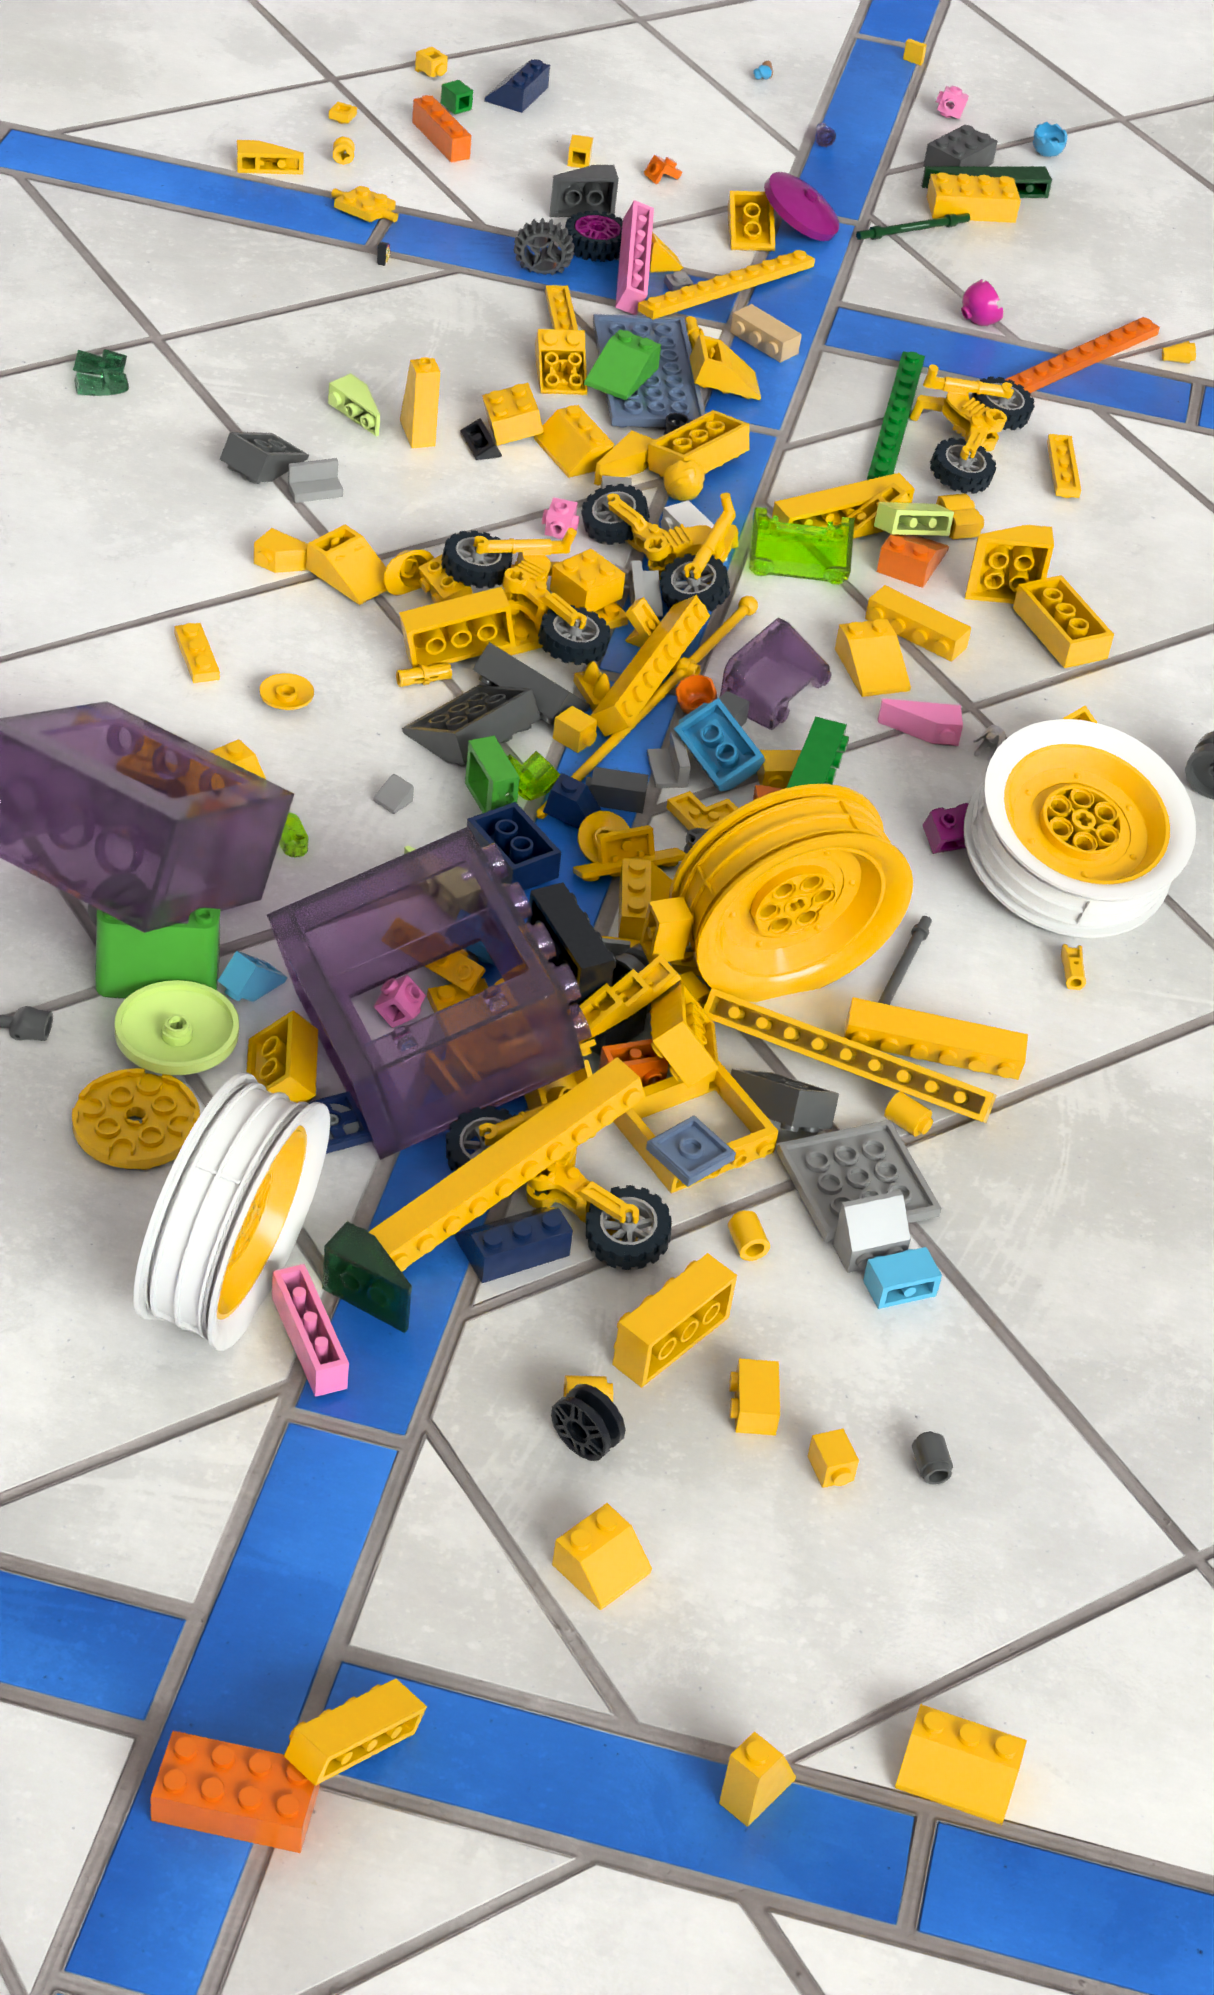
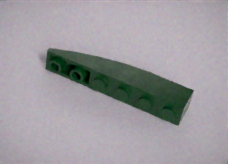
[921,166,1052,198]

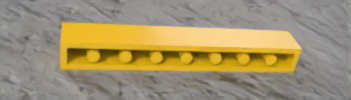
[590,595,710,737]

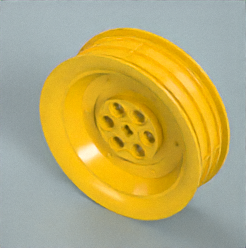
[669,784,913,1002]

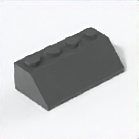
[473,642,591,725]

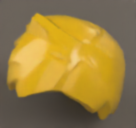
[664,460,705,501]

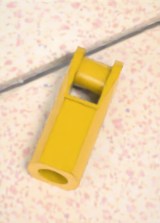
[1061,944,1086,990]

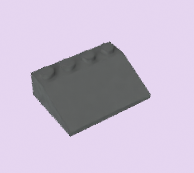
[402,685,541,766]

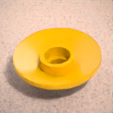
[259,673,314,710]
[577,811,630,863]

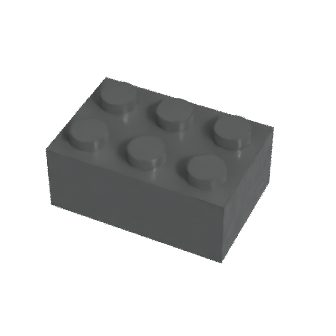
[923,125,998,167]

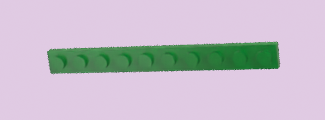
[867,351,925,480]

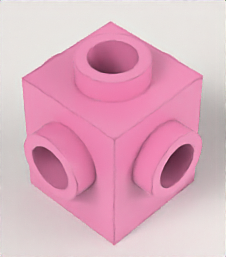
[936,86,969,119]
[542,497,580,539]
[374,975,426,1028]

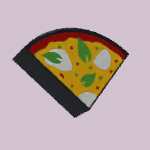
[377,242,391,266]

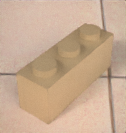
[730,304,802,363]

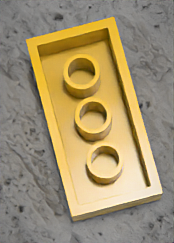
[926,173,1021,223]
[648,410,749,477]
[1013,575,1114,668]
[399,586,516,668]
[649,979,719,1088]
[612,1253,737,1388]

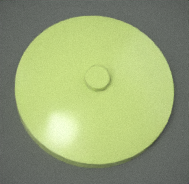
[115,980,239,1075]

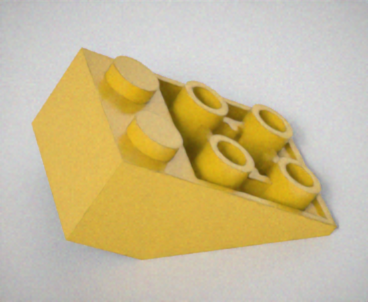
[535,329,588,395]
[689,334,761,400]
[306,524,387,605]

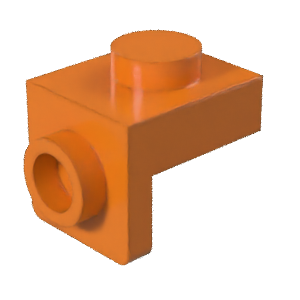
[644,155,682,184]

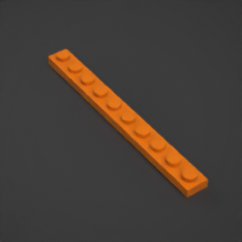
[1004,317,1160,393]

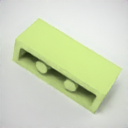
[874,502,954,536]

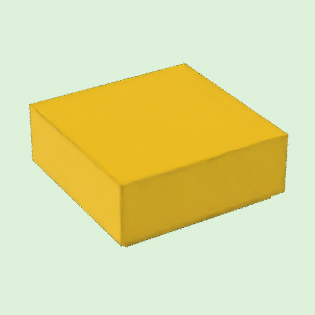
[903,39,927,66]

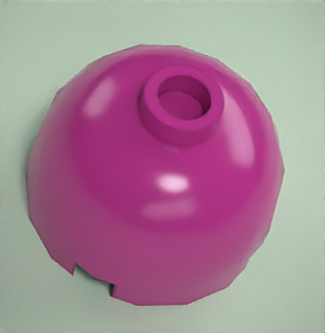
[961,279,1003,326]

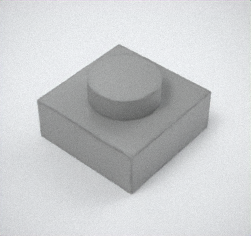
[664,272,694,292]

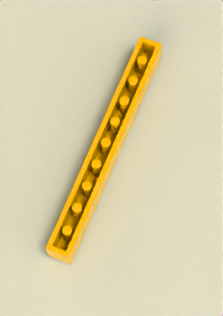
[704,988,997,1123]
[360,1057,646,1280]

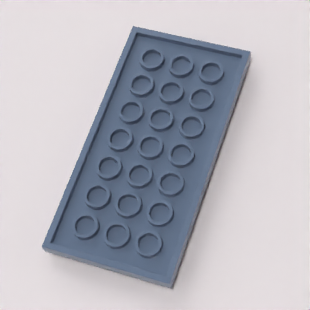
[593,314,706,428]

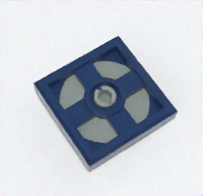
[307,1091,373,1154]

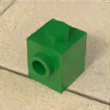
[441,80,473,114]

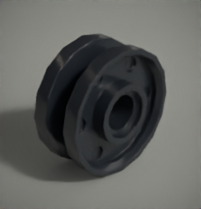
[551,1384,626,1461]

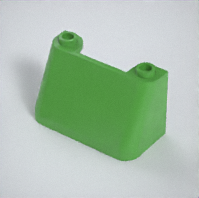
[95,903,220,999]

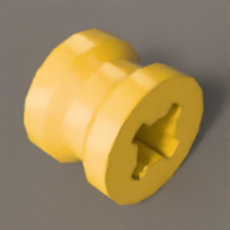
[333,136,355,165]

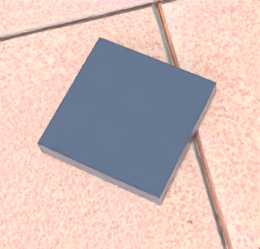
[646,1115,736,1187]

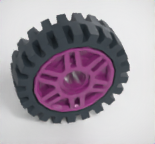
[565,210,623,262]

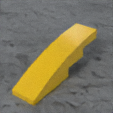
[560,954,681,1044]

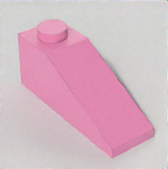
[878,698,963,746]

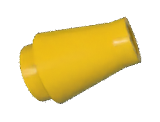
[1162,341,1196,364]

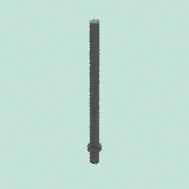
[878,916,932,1005]

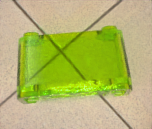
[749,507,855,585]

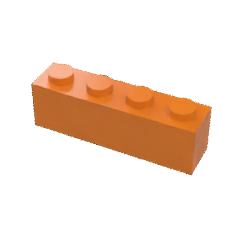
[412,95,472,162]

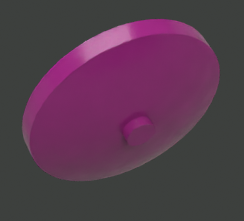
[764,172,839,241]

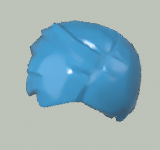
[1033,122,1067,157]

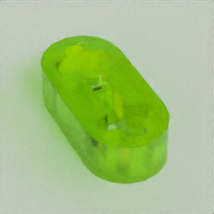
[274,812,309,858]

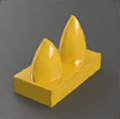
[573,661,611,711]

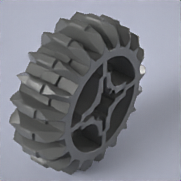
[514,218,575,275]

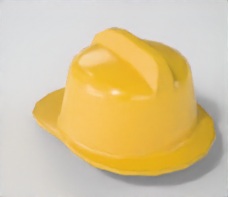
[383,549,434,595]

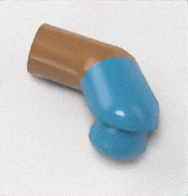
[753,61,773,80]

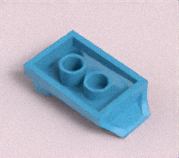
[674,698,765,791]

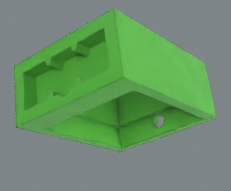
[465,735,520,813]

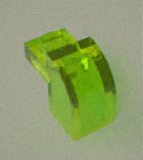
[507,751,560,801]

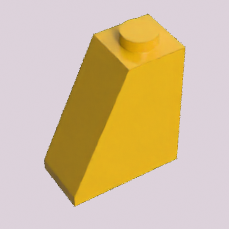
[719,1731,796,1827]

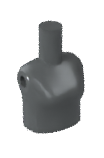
[0,1006,53,1041]

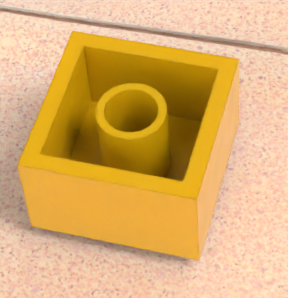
[482,383,544,446]
[550,548,625,612]

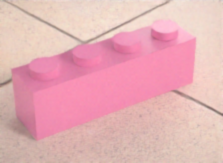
[272,1264,349,1397]

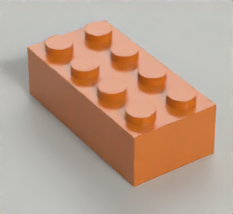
[151,1730,320,1853]

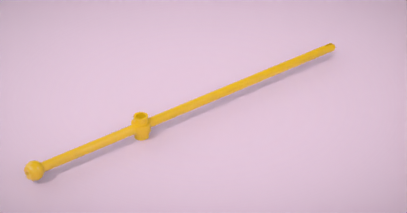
[536,596,758,819]

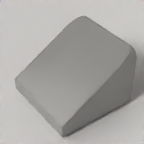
[373,774,414,814]

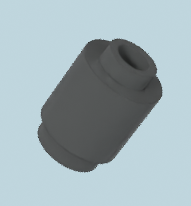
[912,1431,953,1485]

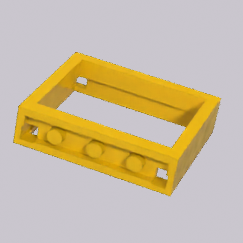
[613,1060,778,1193]

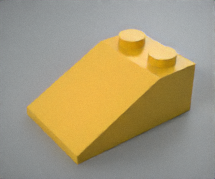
[727,191,775,251]
[835,619,911,697]

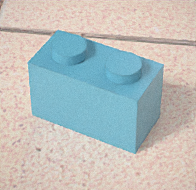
[863,1247,942,1309]

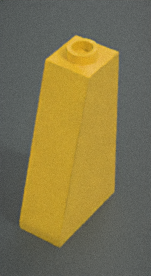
[400,357,440,448]

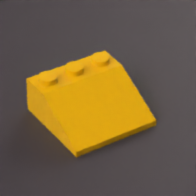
[965,525,1054,604]

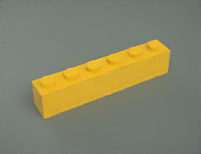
[771,473,915,538]
[844,997,1028,1080]

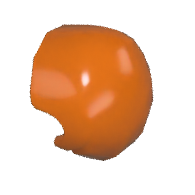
[676,675,717,714]

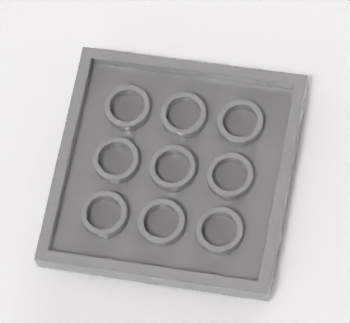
[776,1120,941,1242]

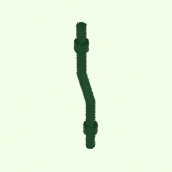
[856,213,970,240]

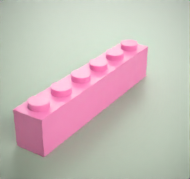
[615,200,654,315]

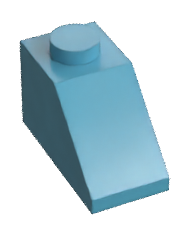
[217,951,288,1002]

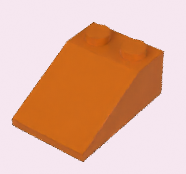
[877,534,949,588]

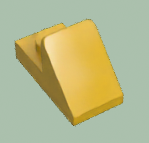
[625,597,660,648]

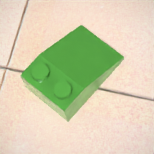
[584,329,661,400]

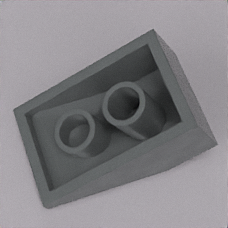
[549,165,619,217]
[220,432,309,484]
[731,1069,839,1133]

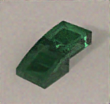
[73,349,127,375]
[74,369,129,396]

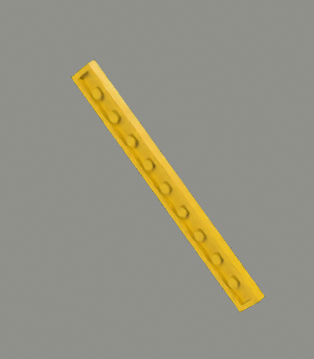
[637,250,815,320]

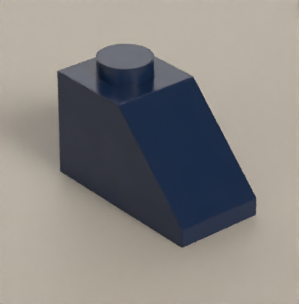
[543,773,602,829]

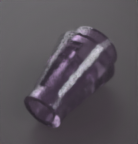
[815,123,836,147]

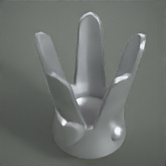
[973,725,1006,762]

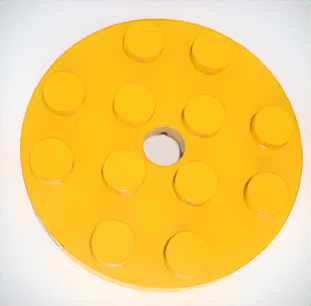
[72,1068,200,1170]

